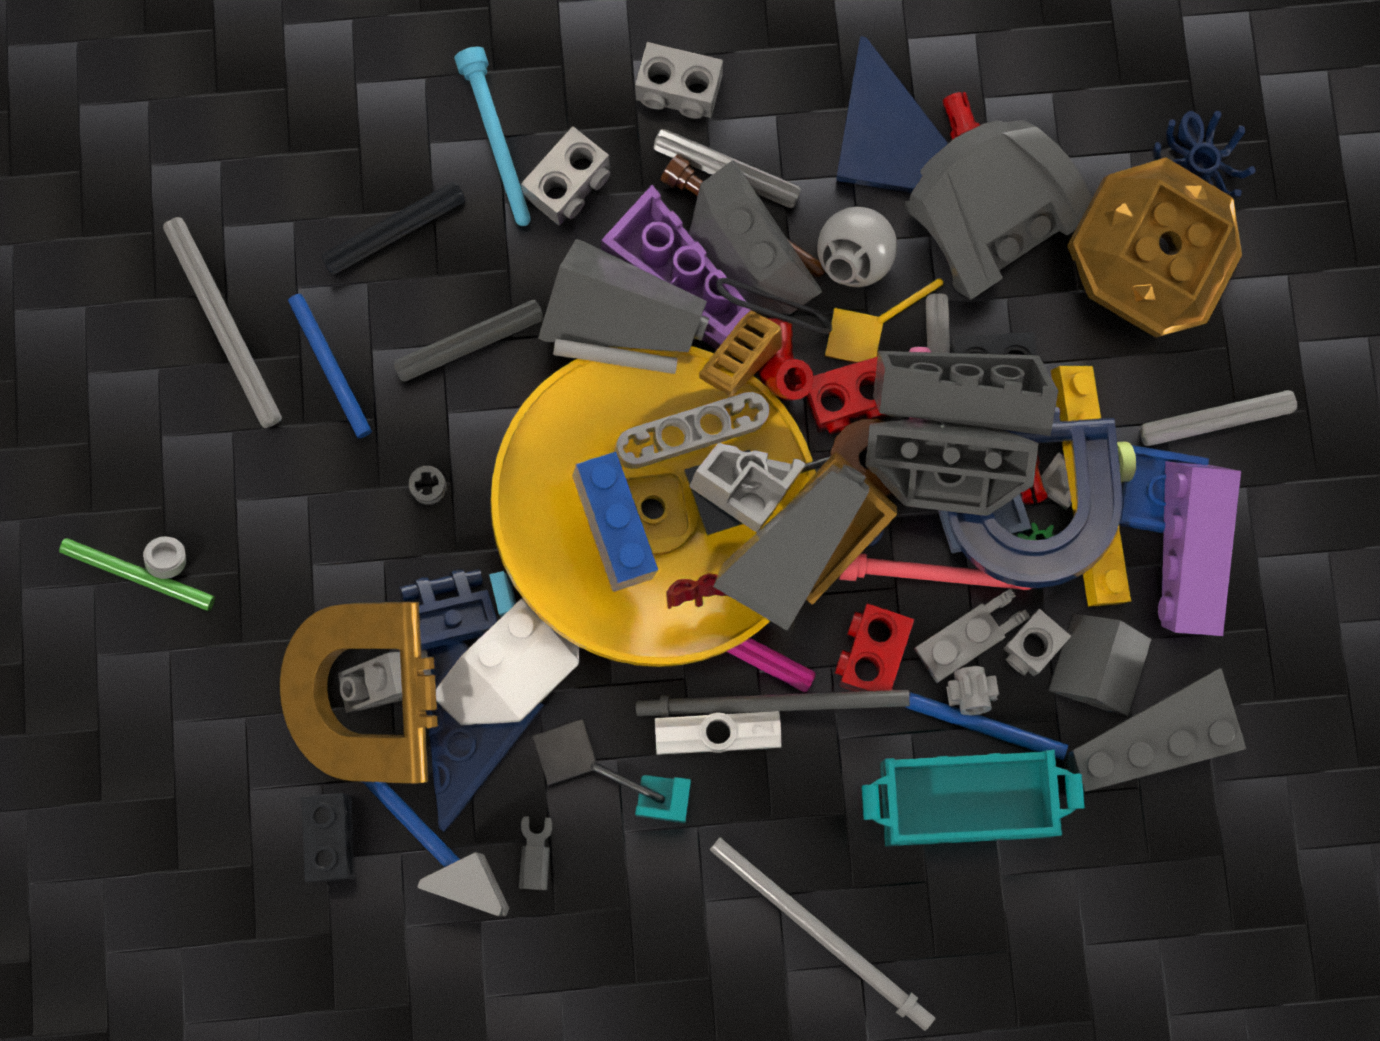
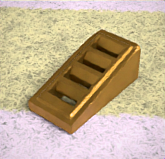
[699,310,782,397]

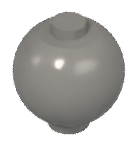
[817,207,897,287]

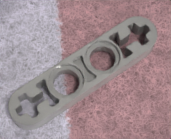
[615,392,769,469]

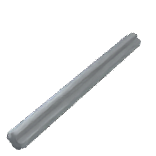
[163,217,282,428]

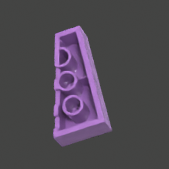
[601,185,750,351]
[1158,461,1241,636]

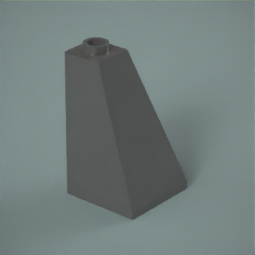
[538,239,709,352]
[713,464,869,630]

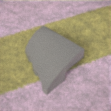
[689,443,806,533]

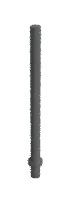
[636,690,910,718]

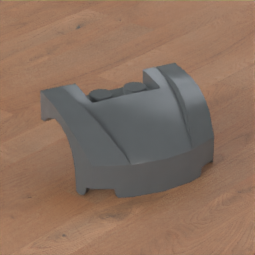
[904,120,1092,300]

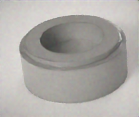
[143,536,186,579]

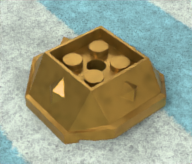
[1067,157,1242,337]

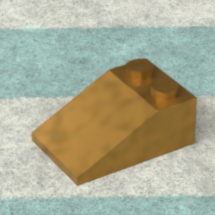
[792,452,897,605]

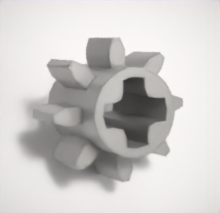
[946,666,999,715]

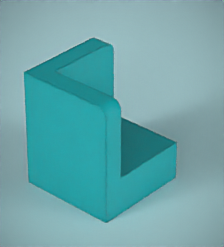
[635,775,691,823]

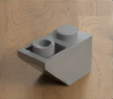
[338,650,432,713]

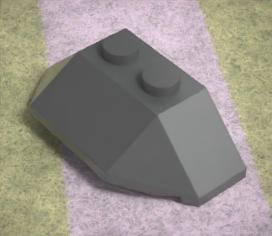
[689,160,823,315]
[866,419,1039,516]

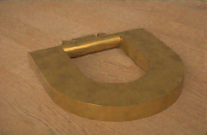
[280,602,438,783]

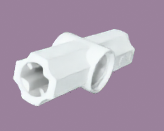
[655,711,782,755]

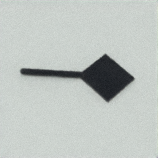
[533,719,665,803]

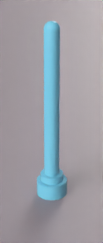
[454,47,531,226]

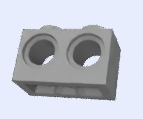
[635,42,723,119]
[521,126,610,226]

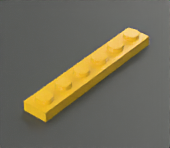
[1051,366,1131,606]

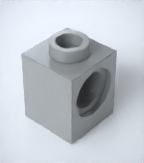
[1003,609,1071,676]

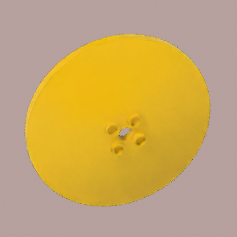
[490,346,816,667]

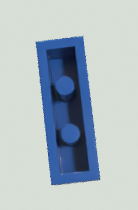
[572,452,658,592]

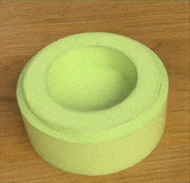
[1117,441,1136,482]

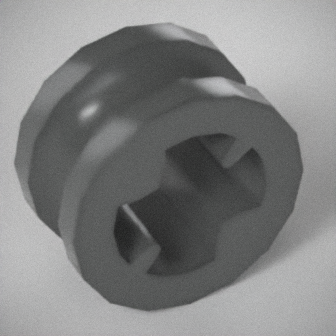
[409,466,447,505]

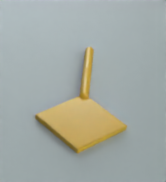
[825,278,943,363]

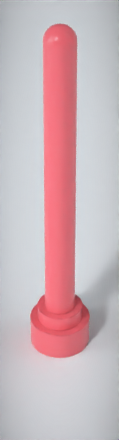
[839,553,1031,590]

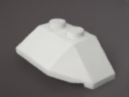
[436,598,579,726]

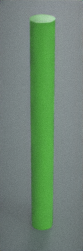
[59,538,215,611]

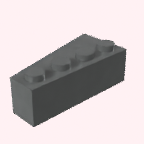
[873,351,1058,436]
[1065,668,1247,793]

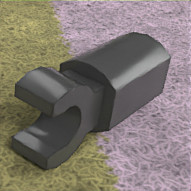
[519,816,553,890]

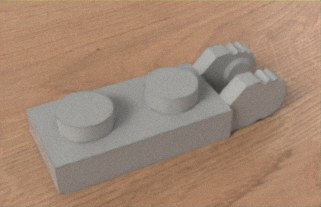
[914,588,1030,683]

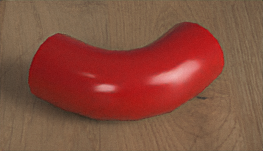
[757,318,814,400]

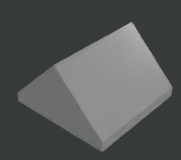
[417,852,509,916]

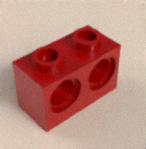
[806,356,889,434]
[835,603,914,692]

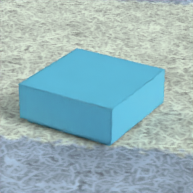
[489,571,516,617]

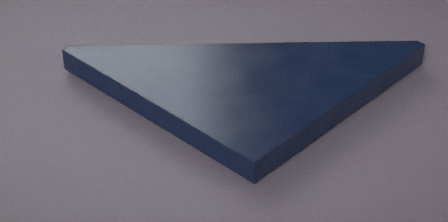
[836,36,948,193]
[426,641,544,832]

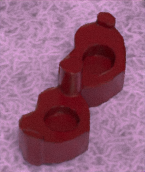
[666,573,728,609]

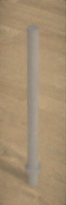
[710,838,935,1031]

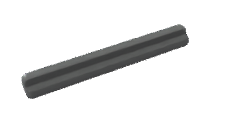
[393,300,544,382]

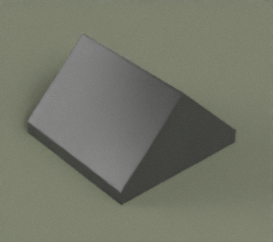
[1048,613,1151,717]

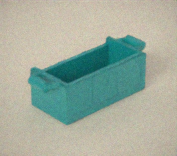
[861,750,1085,846]

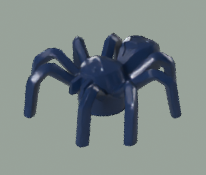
[1153,111,1256,200]

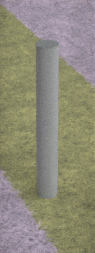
[553,339,677,374]

